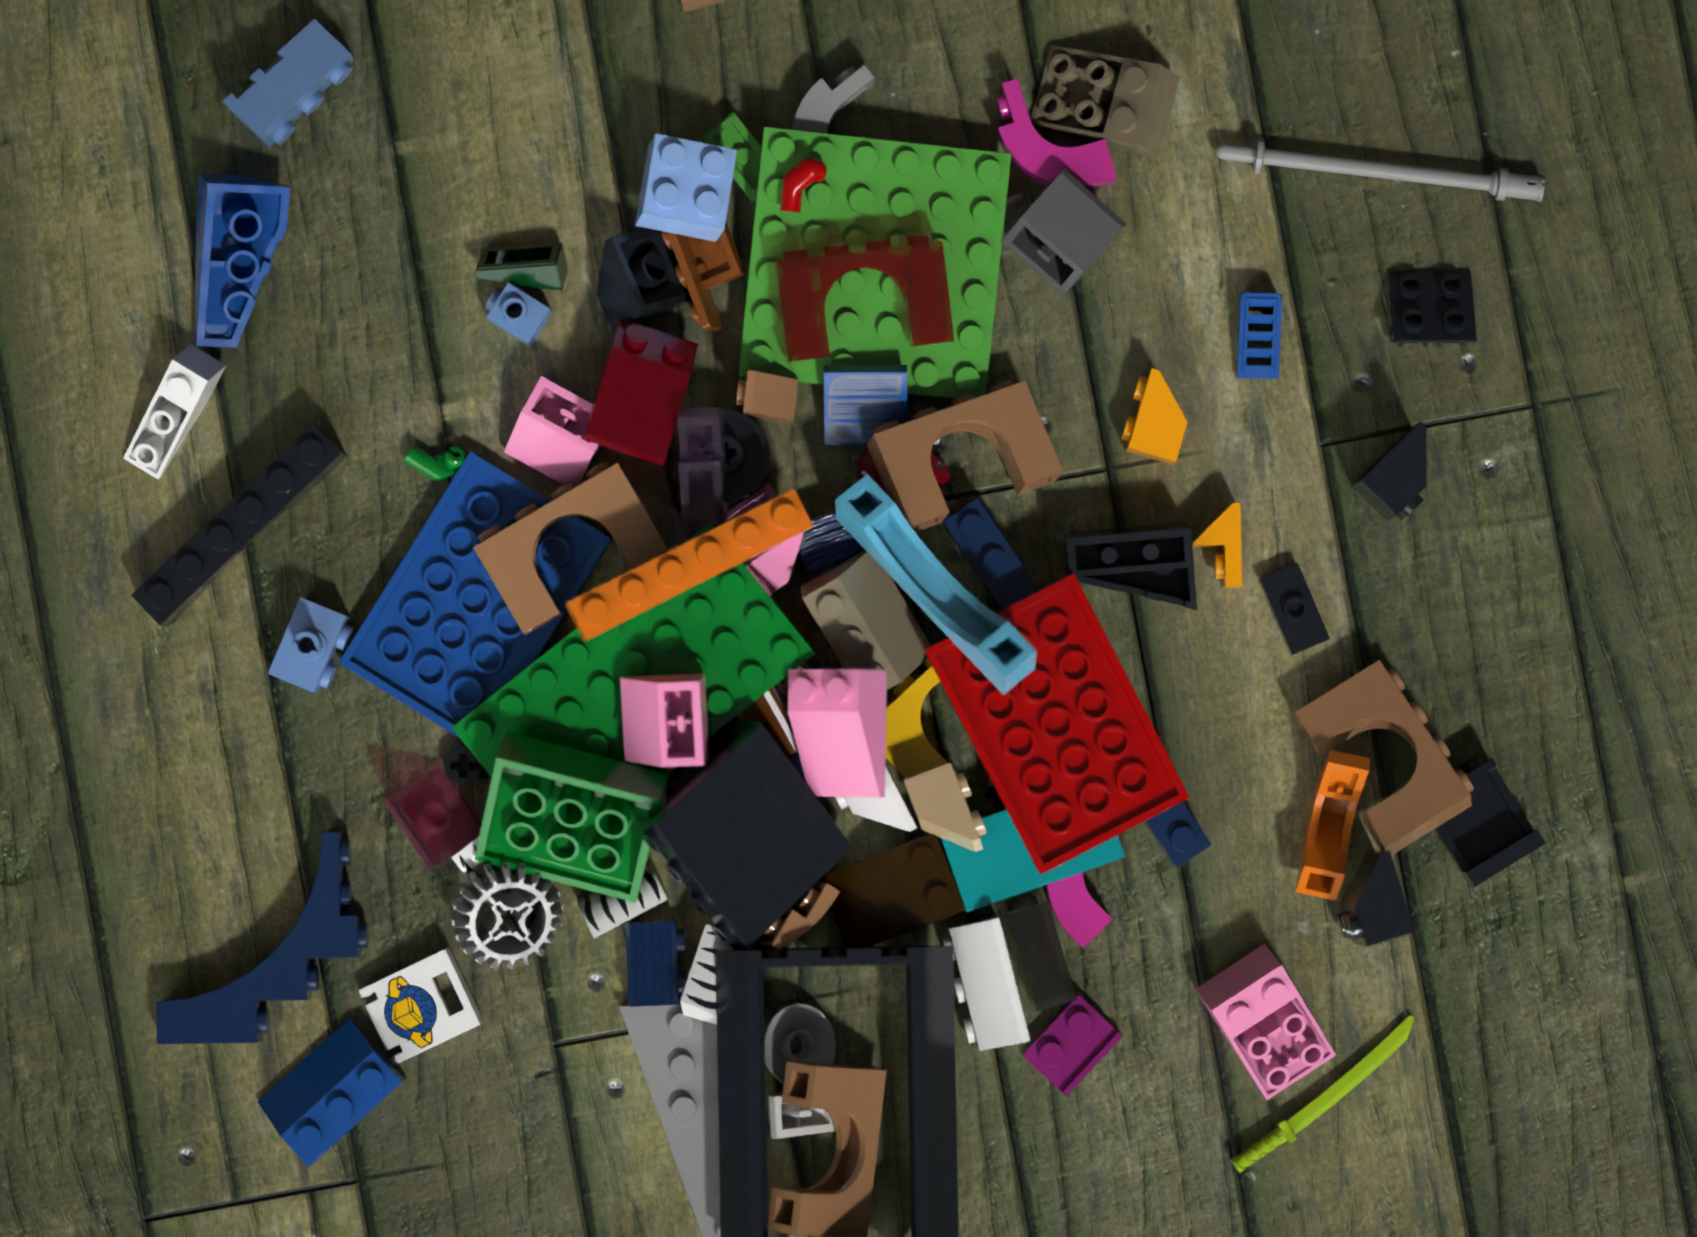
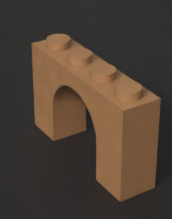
[867,380,1063,532]
[473,461,669,636]
[1295,660,1474,855]
[767,1061,887,1237]

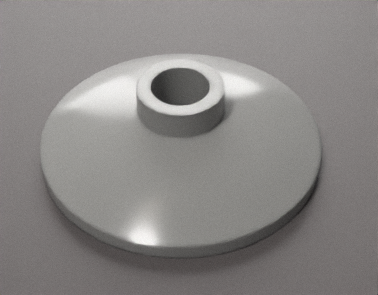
[764,1004,836,1084]

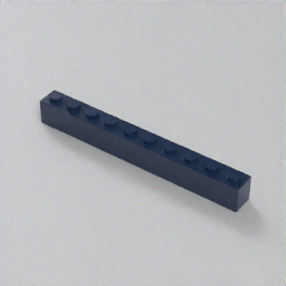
[942,498,1212,868]

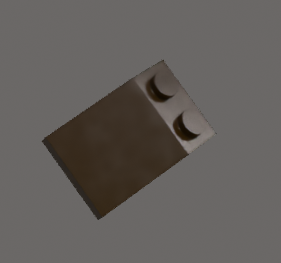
[819,833,966,947]

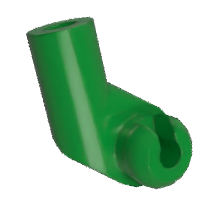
[404,445,466,481]

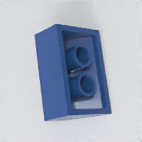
[258,1018,406,1167]

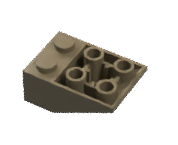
[1031,45,1180,157]

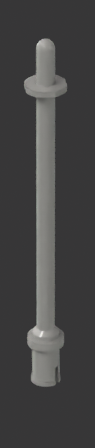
[1216,137,1545,202]

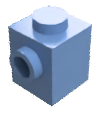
[485,283,553,348]

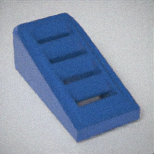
[1237,293,1282,379]

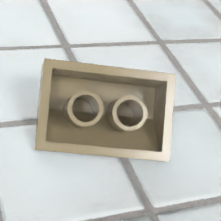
[800,550,932,691]

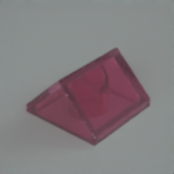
[382,764,482,869]

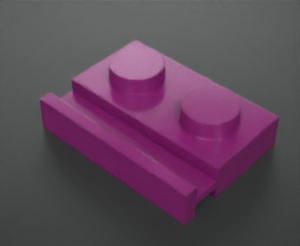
[1021,994,1123,1096]

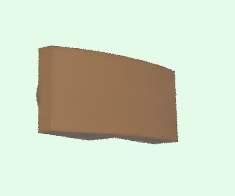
[758,882,840,950]

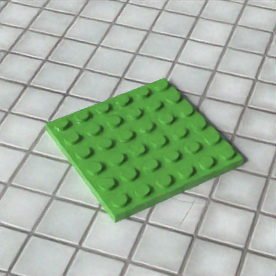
[738,127,1011,399]

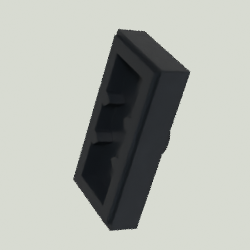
[1258,563,1330,655]

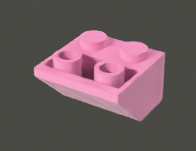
[504,376,602,488]
[620,674,709,767]

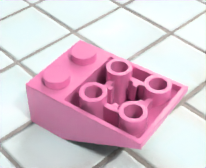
[1195,944,1336,1100]

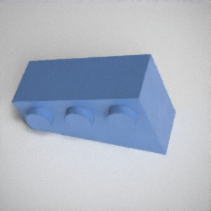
[222,19,355,148]

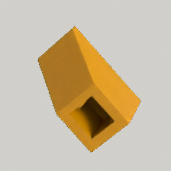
[1121,368,1188,465]

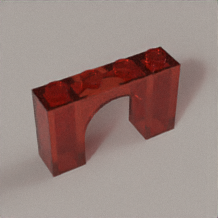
[774,234,954,362]

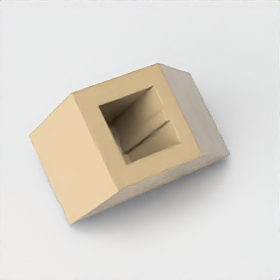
[903,762,987,852]

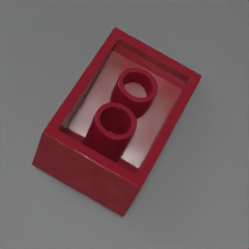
[584,318,698,465]

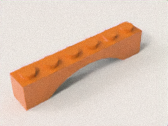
[565,489,813,642]

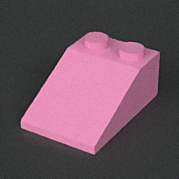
[788,669,887,797]

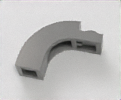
[792,65,875,134]

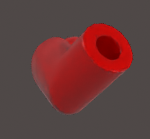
[780,157,827,212]

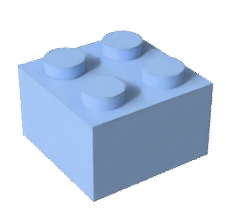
[635,133,737,242]

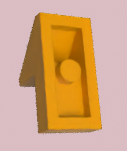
[1192,503,1242,588]

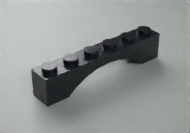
[131,423,347,627]

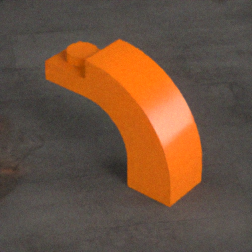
[1295,750,1370,901]

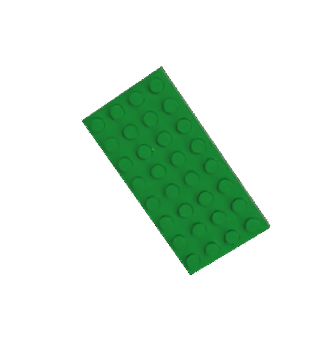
[451,520,817,777]

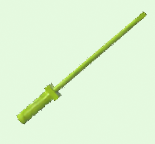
[1230,1015,1414,1173]

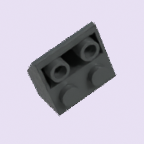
[1001,169,1126,296]

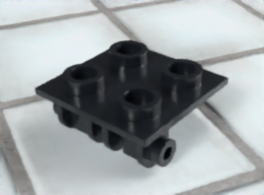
[1388,270,1477,346]

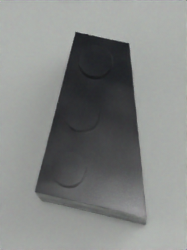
[1063,522,1197,610]

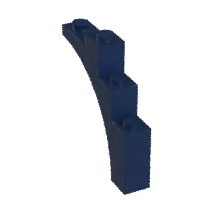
[156,832,369,1044]

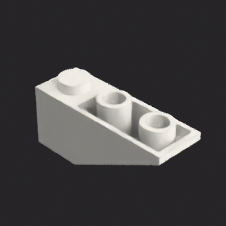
[124,344,226,480]

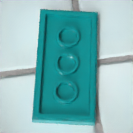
[941,810,1125,912]

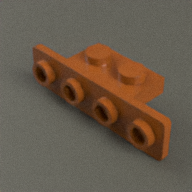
[661,222,746,331]

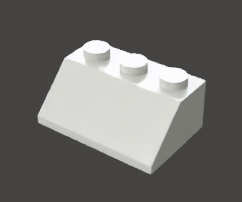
[943,916,1030,1051]

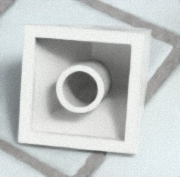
[835,766,917,832]

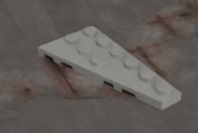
[619,1004,721,1237]

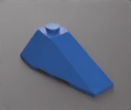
[194,173,290,348]

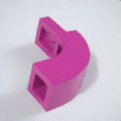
[996,79,1117,191]
[1046,872,1112,948]

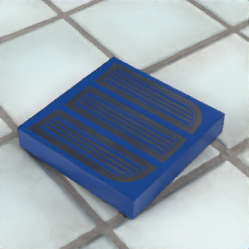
[824,365,907,445]

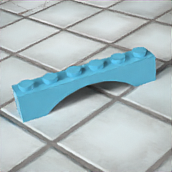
[835,474,1036,695]

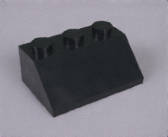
[1336,849,1416,947]

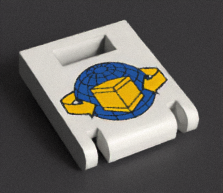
[358,948,484,1066]

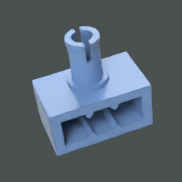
[268,597,353,694]

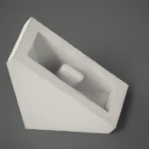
[769,1092,835,1139]

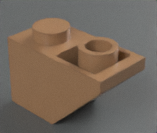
[736,370,798,424]

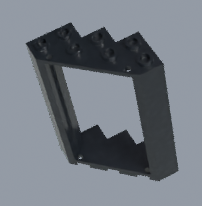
[716,945,959,1237]

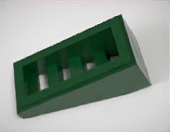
[476,243,568,290]

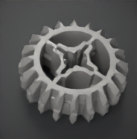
[450,861,563,970]

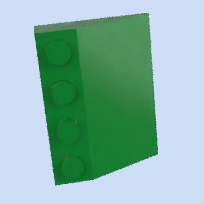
[474,731,669,903]

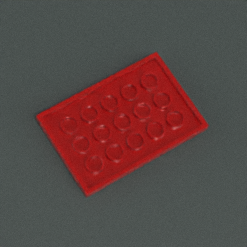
[924,573,1190,875]

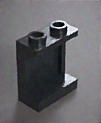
[1434,755,1546,887]

